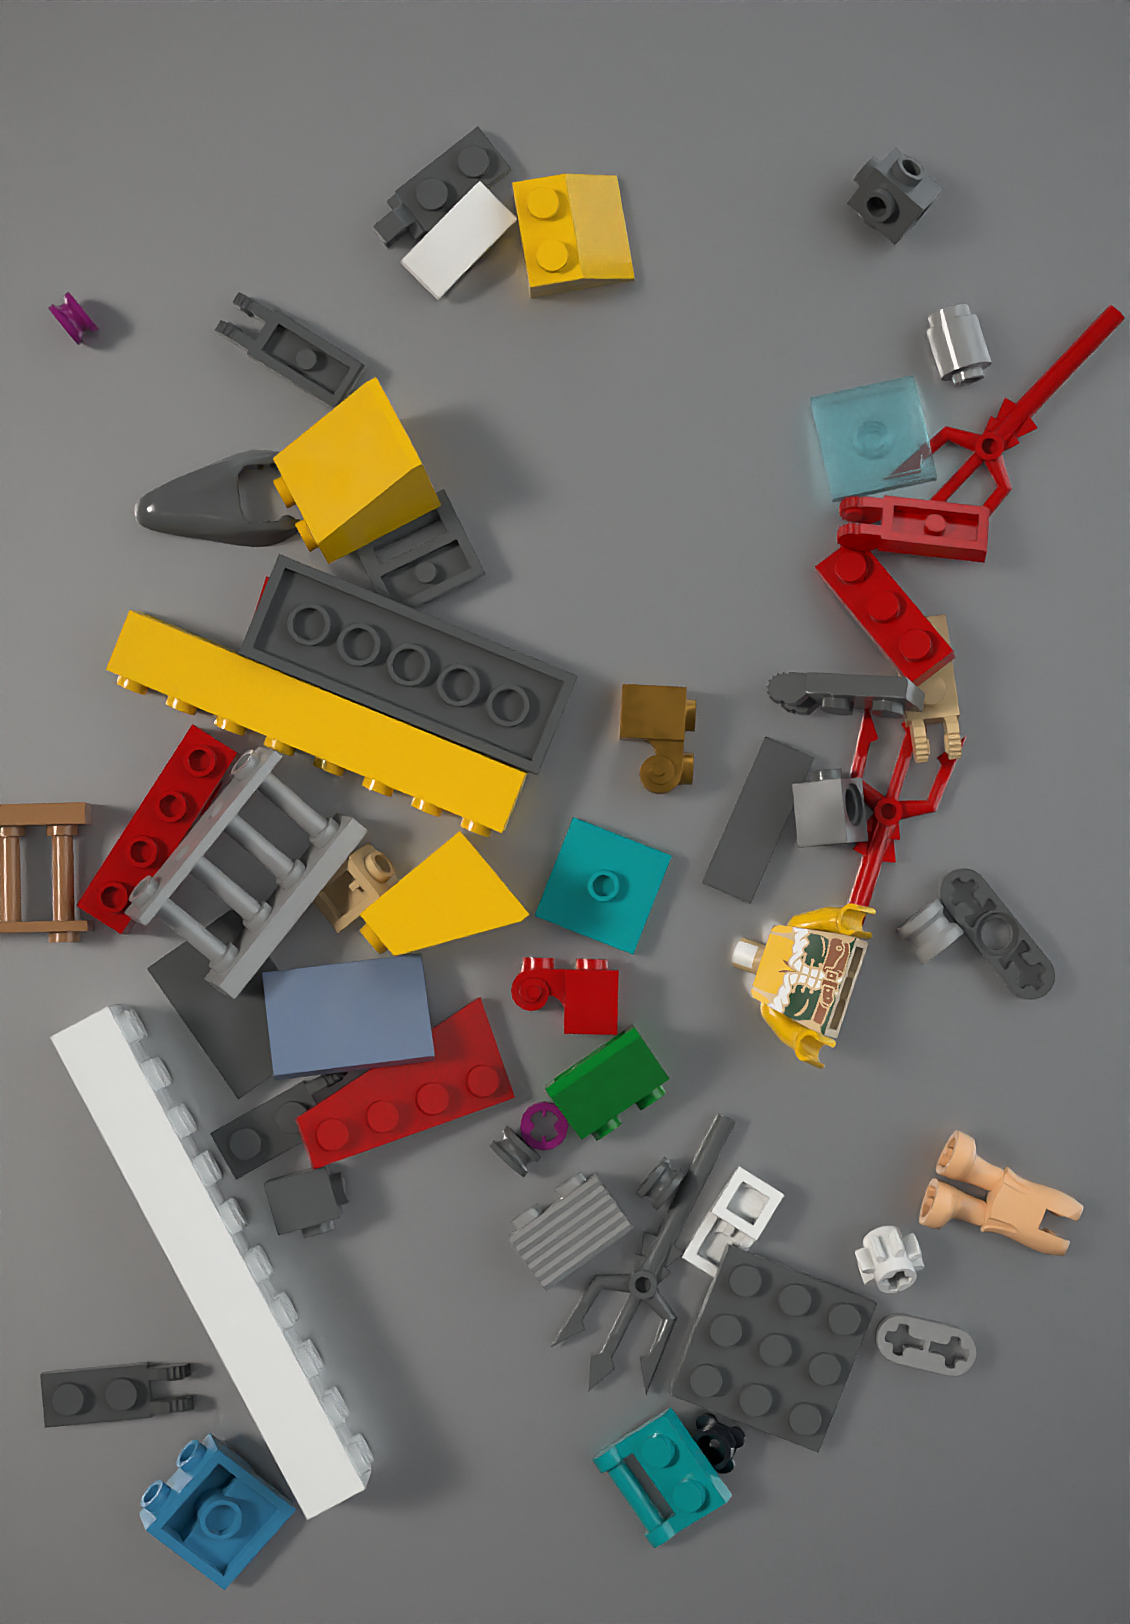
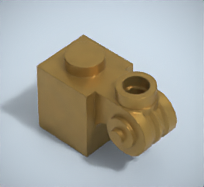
[619,684,696,794]

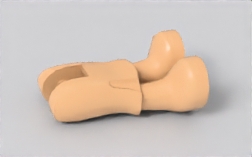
[919,1130,1084,1256]

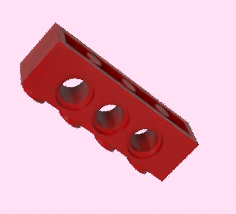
[76,724,242,935]

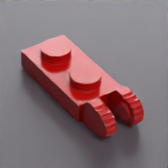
[837,495,990,563]

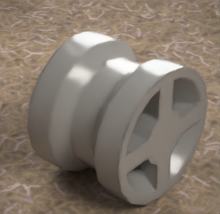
[896,898,964,964]

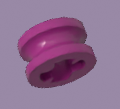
[48,292,99,345]
[520,1101,568,1151]

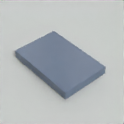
[262,953,435,1080]

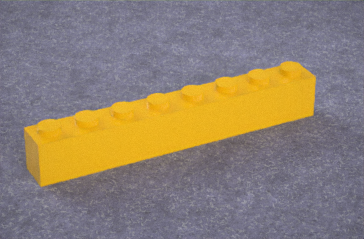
[106,610,529,838]

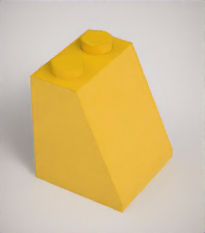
[273,377,442,564]
[359,831,530,956]

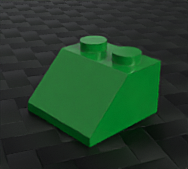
[545,1024,670,1141]

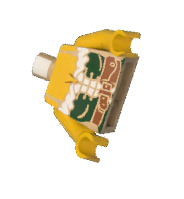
[732,903,876,1069]

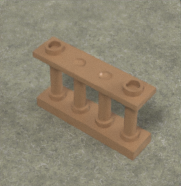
[0,802,94,943]

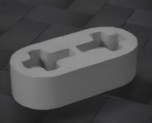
[875,1313,977,1376]

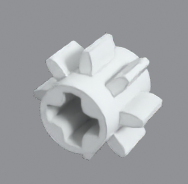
[855,1226,925,1293]

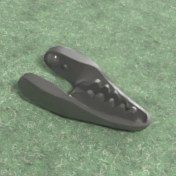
[134,450,301,547]

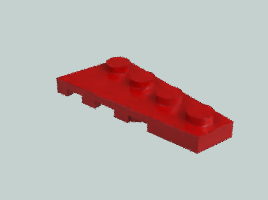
[295,997,515,1169]

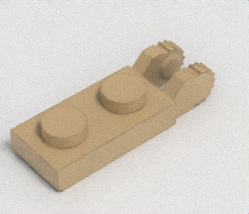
[898,614,962,763]

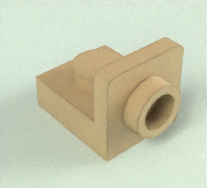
[313,843,400,933]

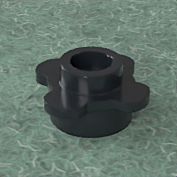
[693,1413,746,1474]

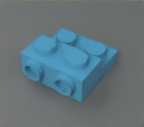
[139,1433,296,1590]

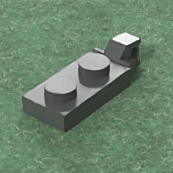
[373,126,511,248]

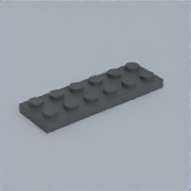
[239,554,578,775]

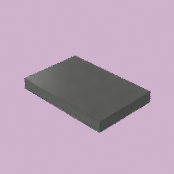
[147,909,279,1099]

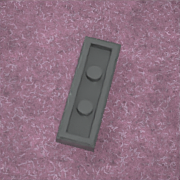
[701,737,814,904]

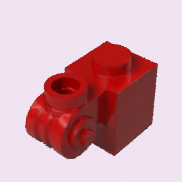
[511,957,619,1035]

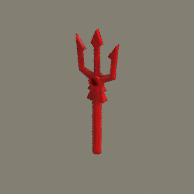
[883,305,1125,518]
[848,709,967,927]

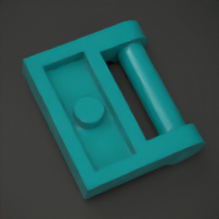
[592,1407,732,1548]

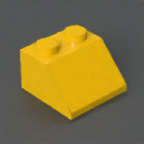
[512,173,635,298]

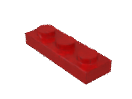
[815,547,956,687]

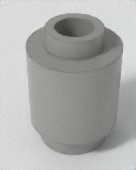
[926,304,992,387]

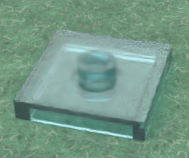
[810,375,937,503]

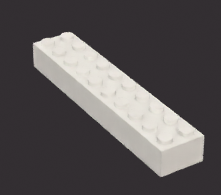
[50,1004,374,1520]

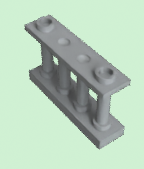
[124,746,368,999]

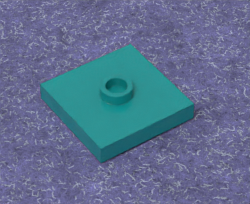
[534,817,672,955]

